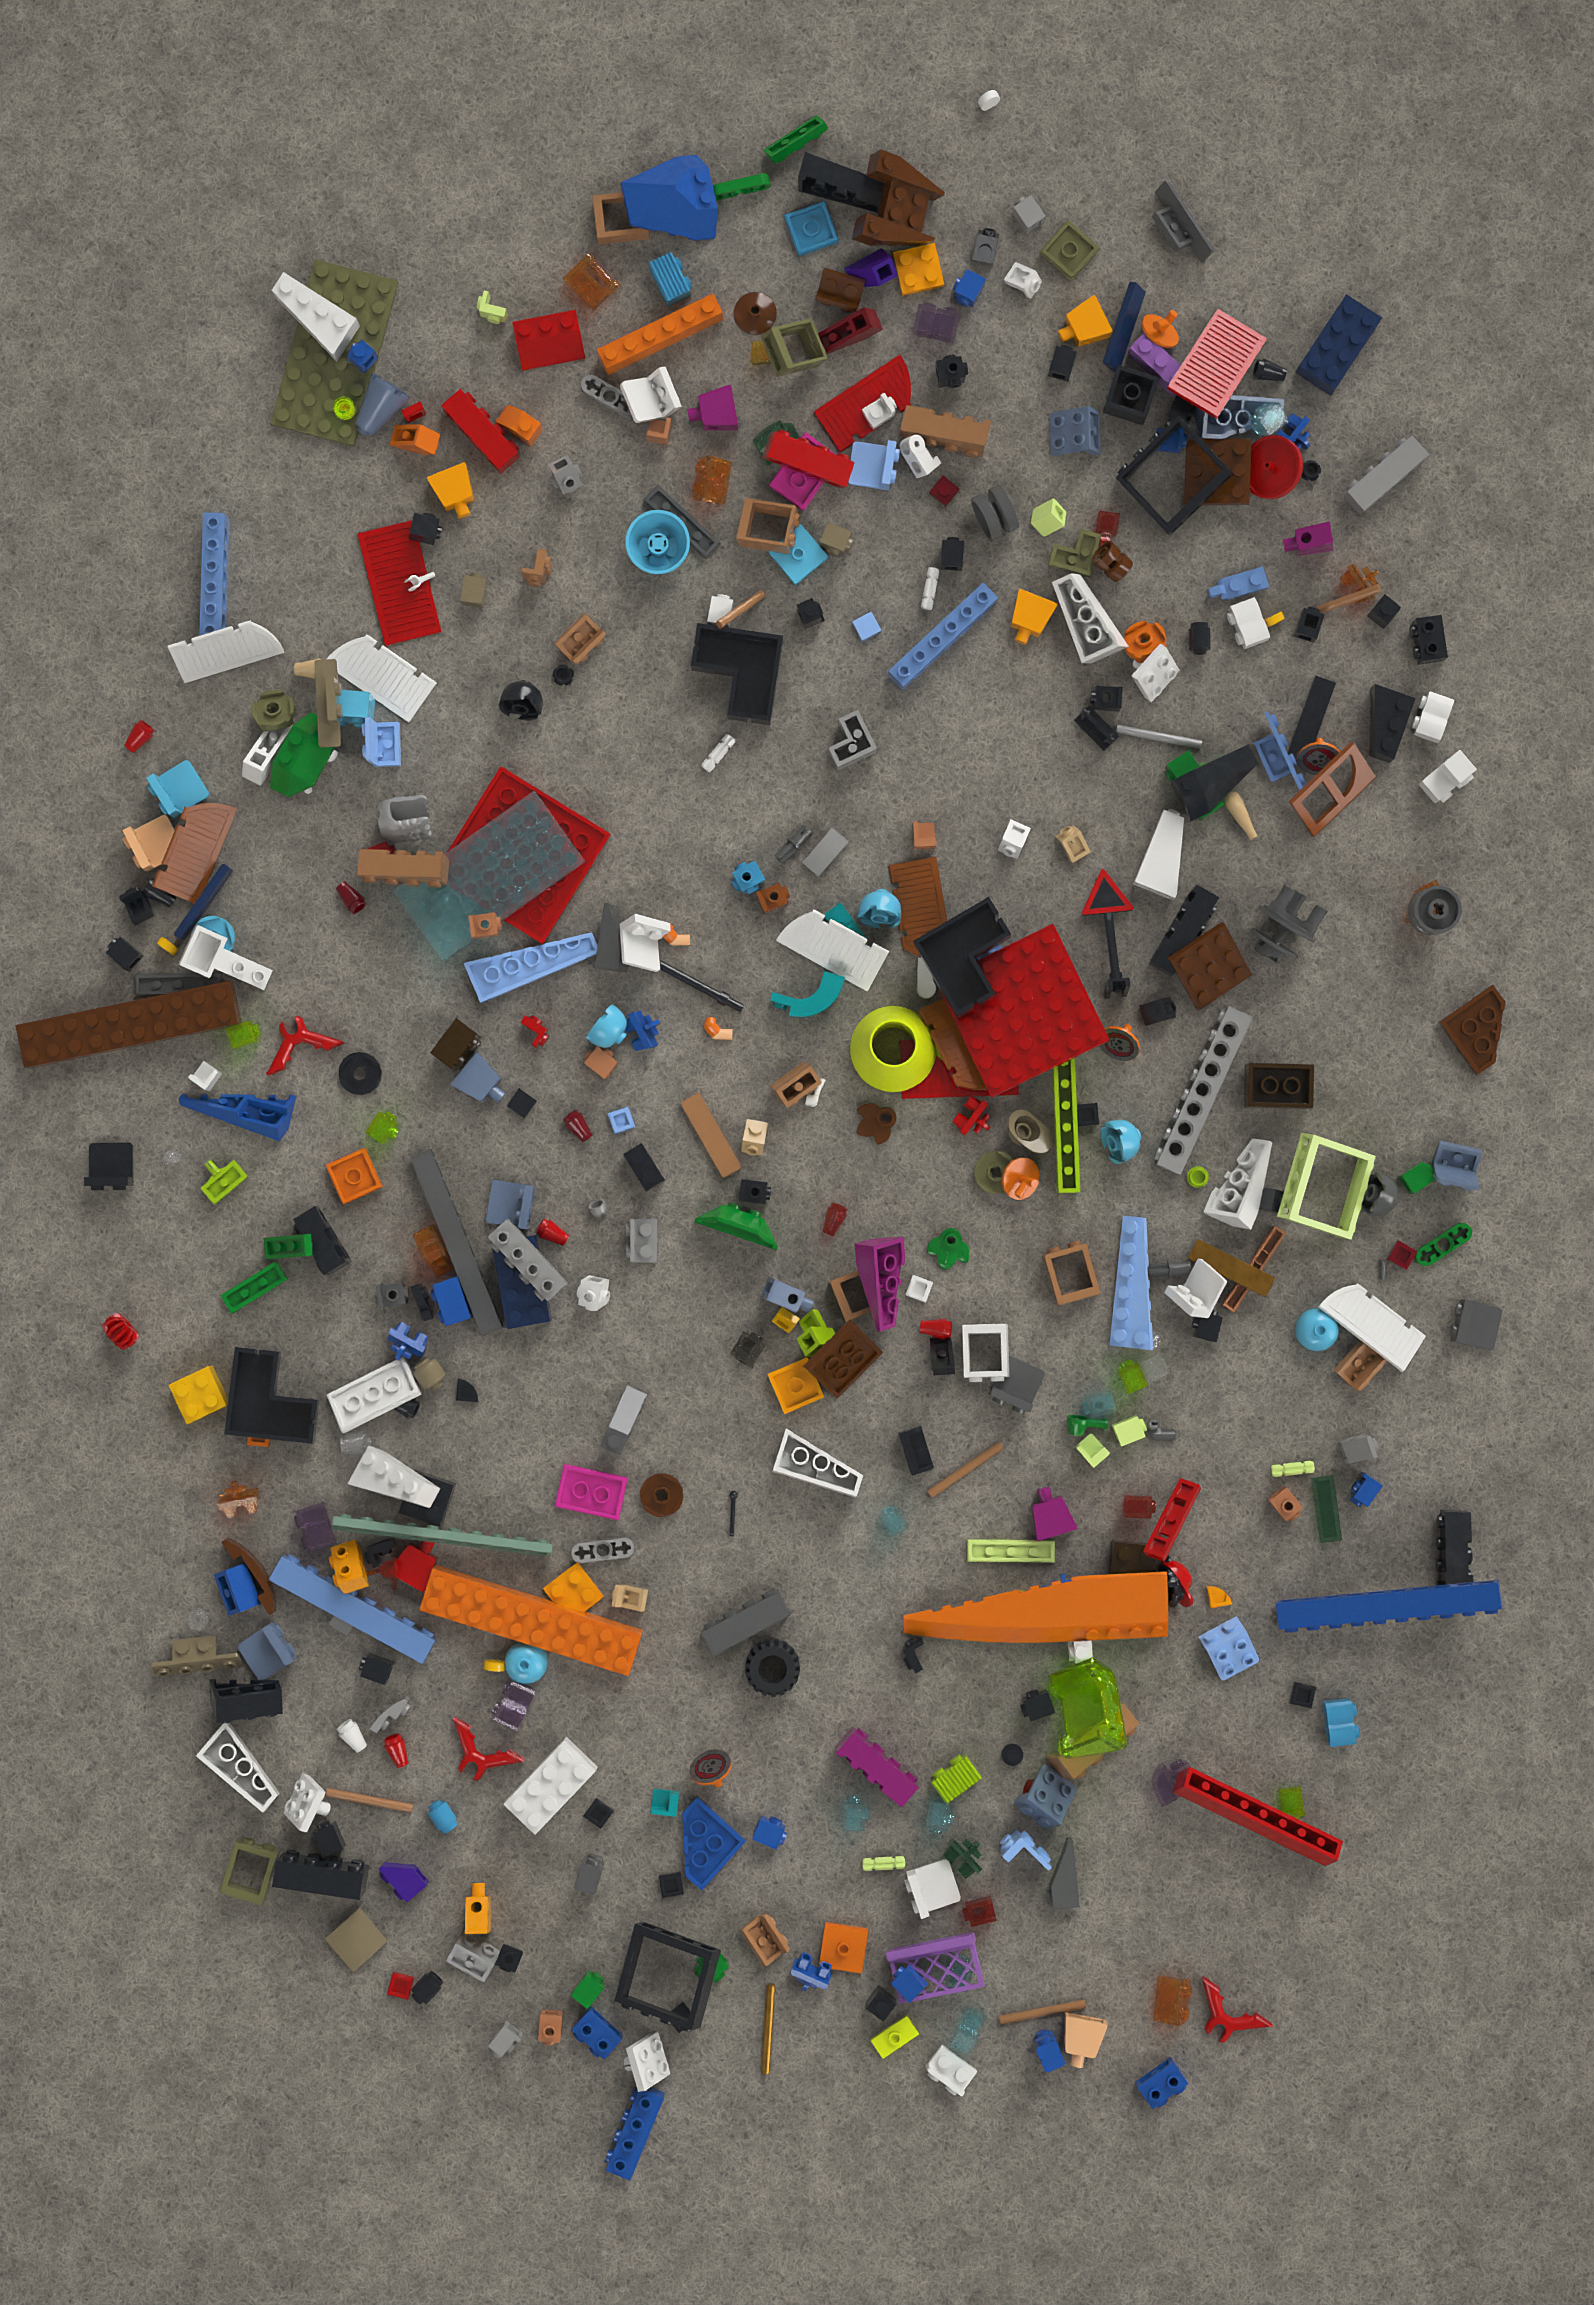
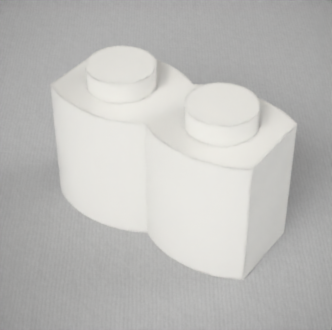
[1227,597,1270,649]
[1411,692,1454,743]

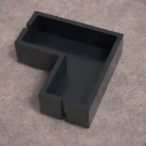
[691,623,783,726]
[913,897,1011,1019]
[224,1347,320,1444]

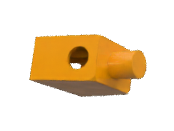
[1057,295,1113,347]
[427,462,475,519]
[1011,589,1058,645]
[465,1883,491,1934]

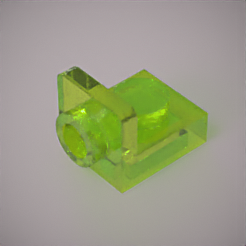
[1279,1786,1306,1820]

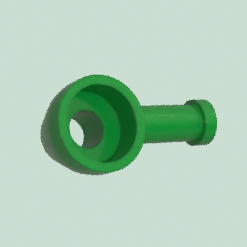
[1067,1414,1108,1436]

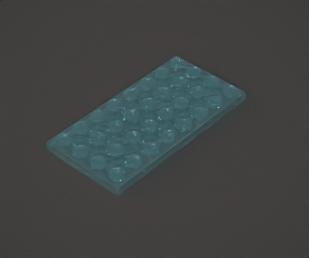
[393,790,585,962]

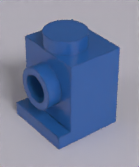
[347,339,378,374]
[1349,1472,1383,1507]

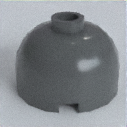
[1361,1172,1399,1216]

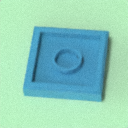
[784,201,839,257]

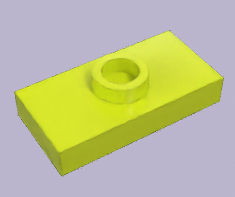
[870,2014,919,2059]

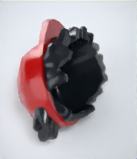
[1159,1555,1193,1608]

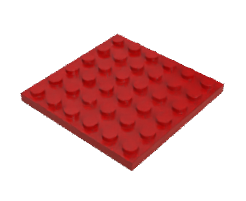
[445,766,611,944]
[940,924,1110,1098]

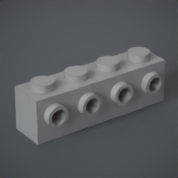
[1344,435,1429,516]
[488,1219,568,1301]

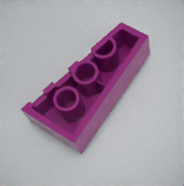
[835,1727,919,1808]

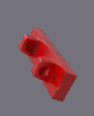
[1143,1478,1201,1562]

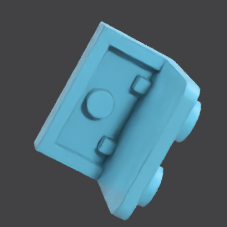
[147,760,210,818]

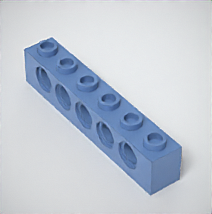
[199,513,229,636]
[888,582,998,691]

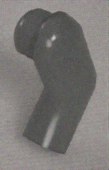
[1146,1419,1176,1441]

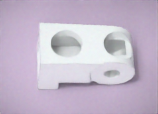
[900,435,941,478]
[917,958,936,999]

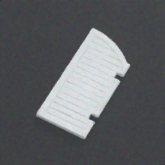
[168,620,285,683]
[327,634,437,722]
[776,910,889,991]
[1319,1283,1426,1372]

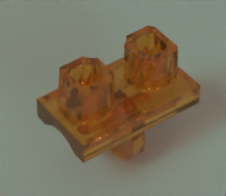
[1340,564,1379,604]
[217,1480,259,1518]

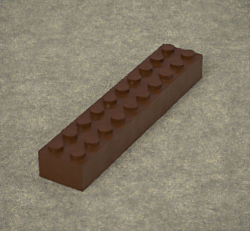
[15,981,242,1069]

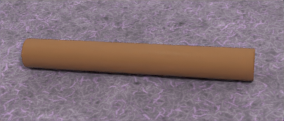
[1317,584,1381,613]
[716,590,765,629]

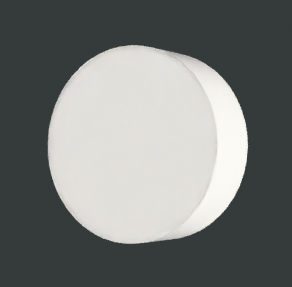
[978,90,1000,111]

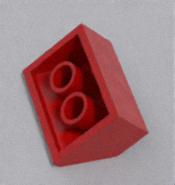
[512,309,586,371]

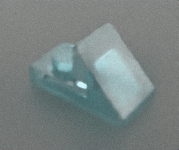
[948,2005,987,2055]

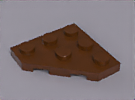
[1438,985,1506,1075]

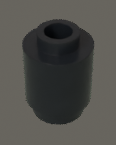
[1188,622,1211,655]
[411,1971,444,2005]

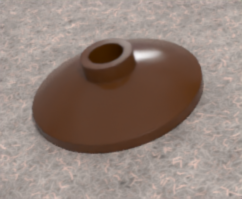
[734,292,777,335]

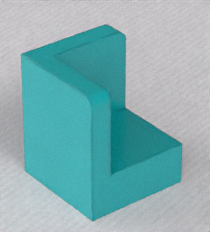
[650,1789,680,1817]

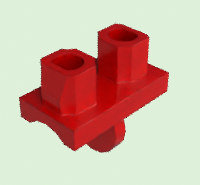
[952,1096,990,1136]

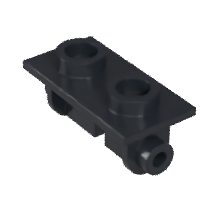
[1074,705,1119,751]

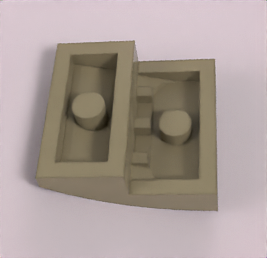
[324,1908,388,1972]

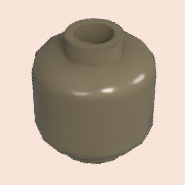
[413,1357,446,1391]

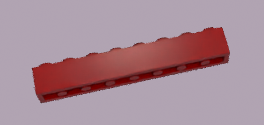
[1172,1767,1343,1866]

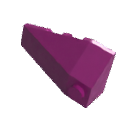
[855,1237,905,1332]

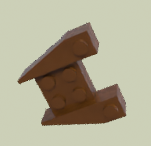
[852,149,945,246]

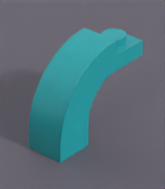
[770,971,845,1018]

